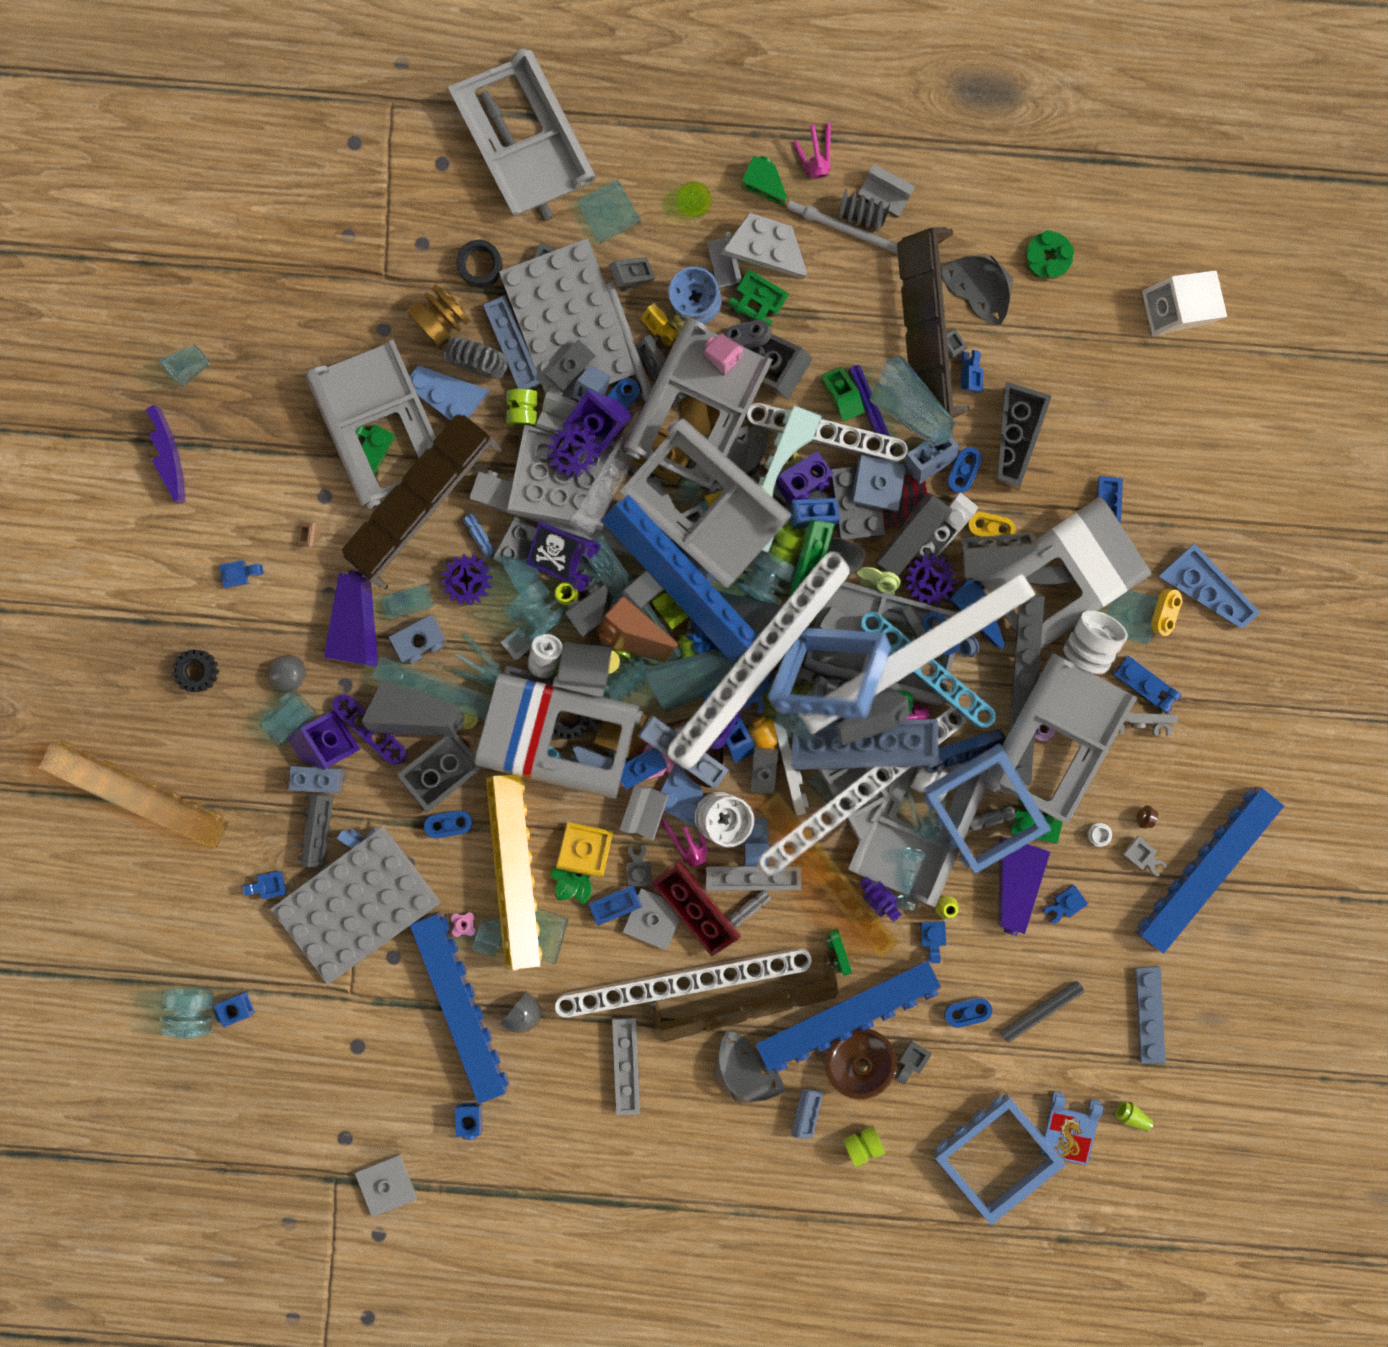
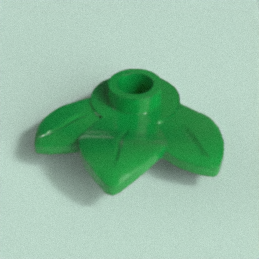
[549,866,593,904]

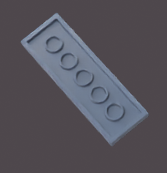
[791,719,938,770]

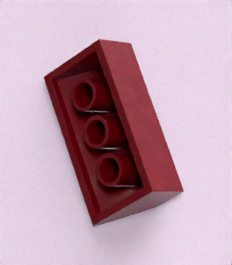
[651,859,741,957]

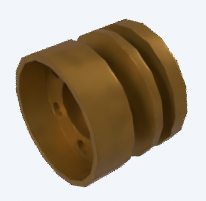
[406,284,470,349]

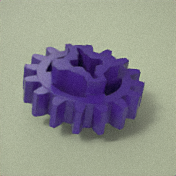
[547,425,600,477]
[904,553,957,605]
[441,554,494,606]
[859,876,902,922]

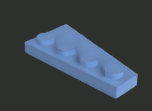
[1158,543,1260,629]

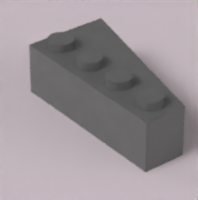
[996,381,1052,491]

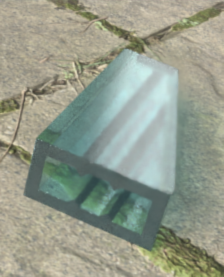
[869,357,956,446]
[643,649,740,713]

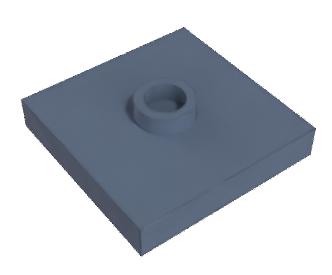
[851,455,906,512]

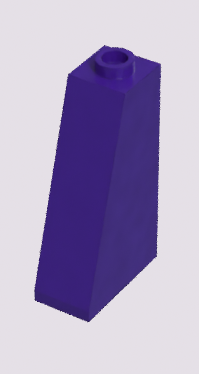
[324,570,378,667]
[998,836,1050,936]

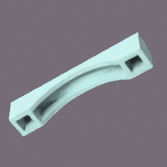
[758,406,821,552]

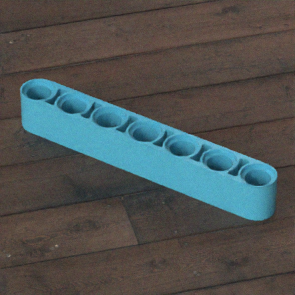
[861,612,995,728]

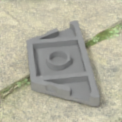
[721,213,807,279]
[818,767,891,841]

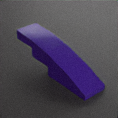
[146,405,185,504]

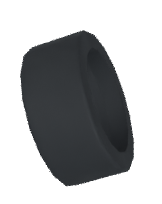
[456,239,503,288]

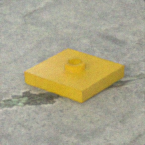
[556,822,613,878]

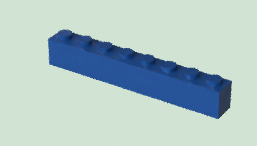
[601,495,759,663]
[1136,787,1284,954]
[410,912,509,1104]
[756,961,941,1074]

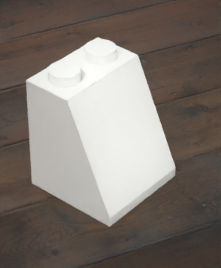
[1142,271,1227,337]

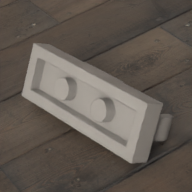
[1118,713,1178,736]

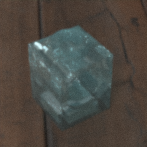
[472,918,502,957]

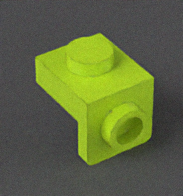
[651,589,689,629]

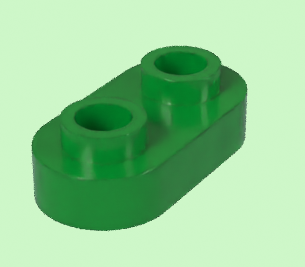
[826,928,852,976]

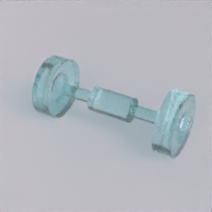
[895,848,925,910]

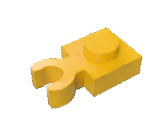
[640,303,678,347]

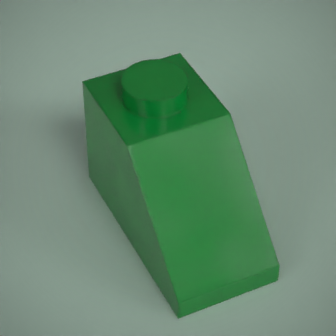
[741,155,787,207]
[820,366,865,422]

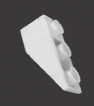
[916,493,979,560]

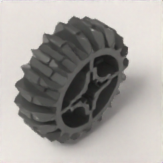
[443,337,508,379]

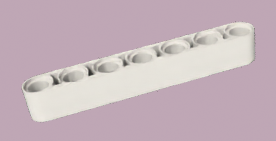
[747,403,907,463]

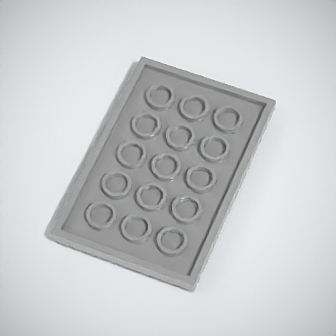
[499,238,636,399]
[271,826,441,985]

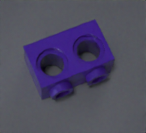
[775,451,834,505]

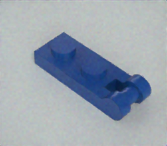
[1113,656,1182,714]

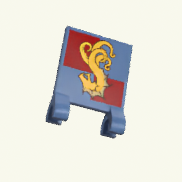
[1040,1091,1103,1165]

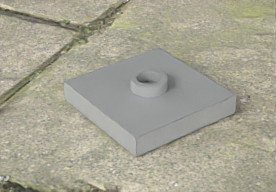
[623,888,680,951]
[355,1154,418,1217]

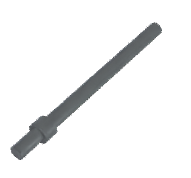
[480,90,554,221]

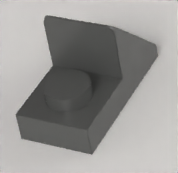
[609,257,655,292]

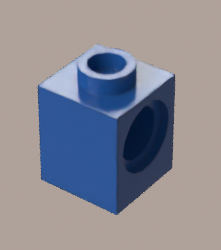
[214,991,255,1028]
[455,1102,483,1140]

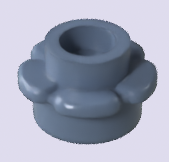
[958,635,979,657]

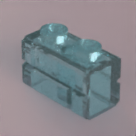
[259,692,317,746]

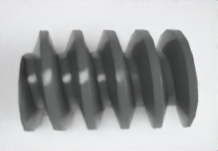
[838,189,890,232]

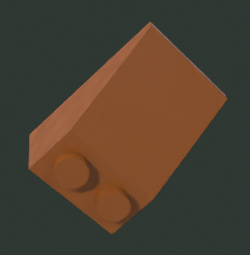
[596,596,678,663]

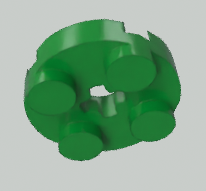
[1025,230,1074,280]

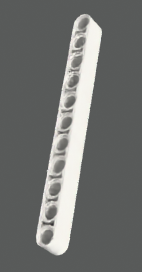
[668,552,850,768]
[799,574,1036,735]
[757,707,966,876]
[555,947,812,1018]

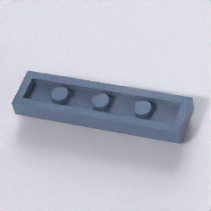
[483,296,542,390]
[638,715,729,789]
[1135,966,1166,1064]

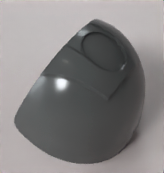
[501,992,541,1033]

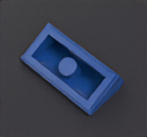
[791,498,840,529]

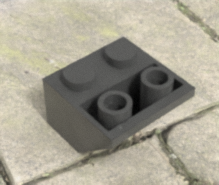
[566,584,610,638]

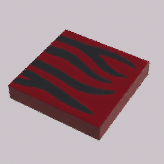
[882,475,927,527]

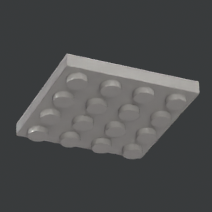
[508,425,618,530]

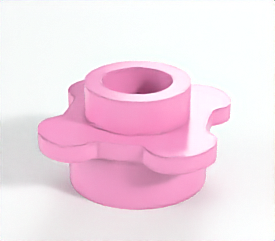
[451,912,476,937]

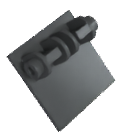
[493,516,538,580]

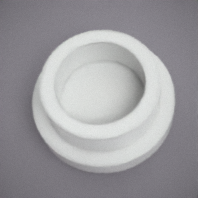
[1088,823,1112,847]

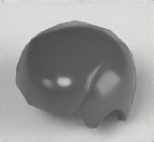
[268,655,307,693]

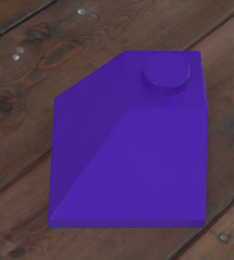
[562,389,634,455]
[287,710,360,770]

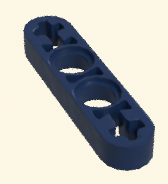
[923,729,1006,773]

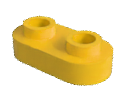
[968,511,1016,536]
[1151,589,1182,636]

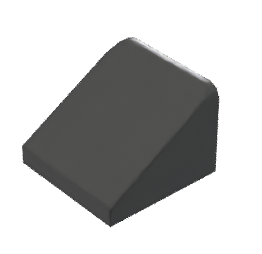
[946,328,968,360]

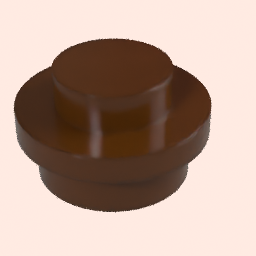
[1136,805,1158,829]

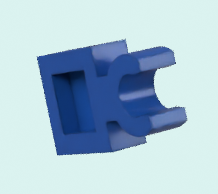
[686,623,718,663]
[1042,884,1088,924]

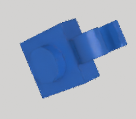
[960,350,983,393]
[219,560,264,589]
[745,674,773,714]
[242,871,287,899]
[920,921,946,963]

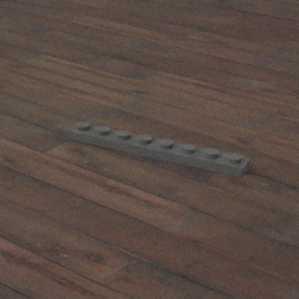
[1009,595,1045,785]

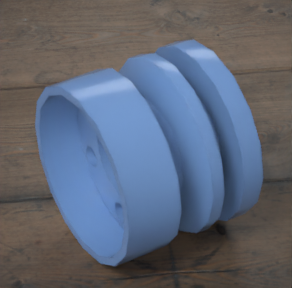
[669,267,721,325]

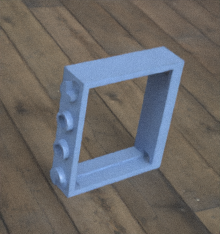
[769,628,891,719]
[924,744,1051,874]
[934,1093,1065,1225]

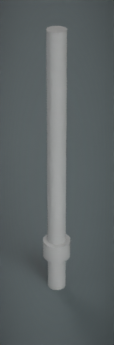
[787,200,898,254]
[605,282,652,402]

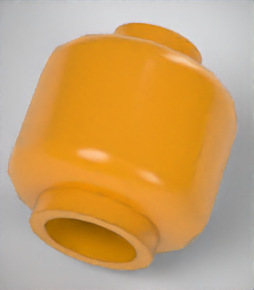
[747,716,779,749]

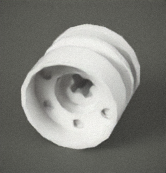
[1063,610,1128,674]
[695,792,754,847]

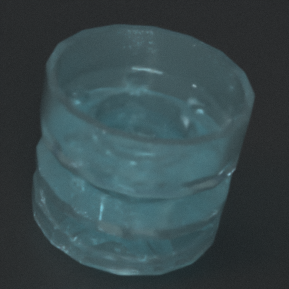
[735,550,796,606]
[503,580,567,643]
[160,988,213,1038]

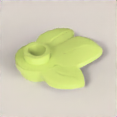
[856,567,900,595]

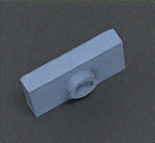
[791,1089,823,1138]

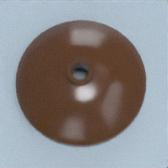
[825,1028,897,1100]

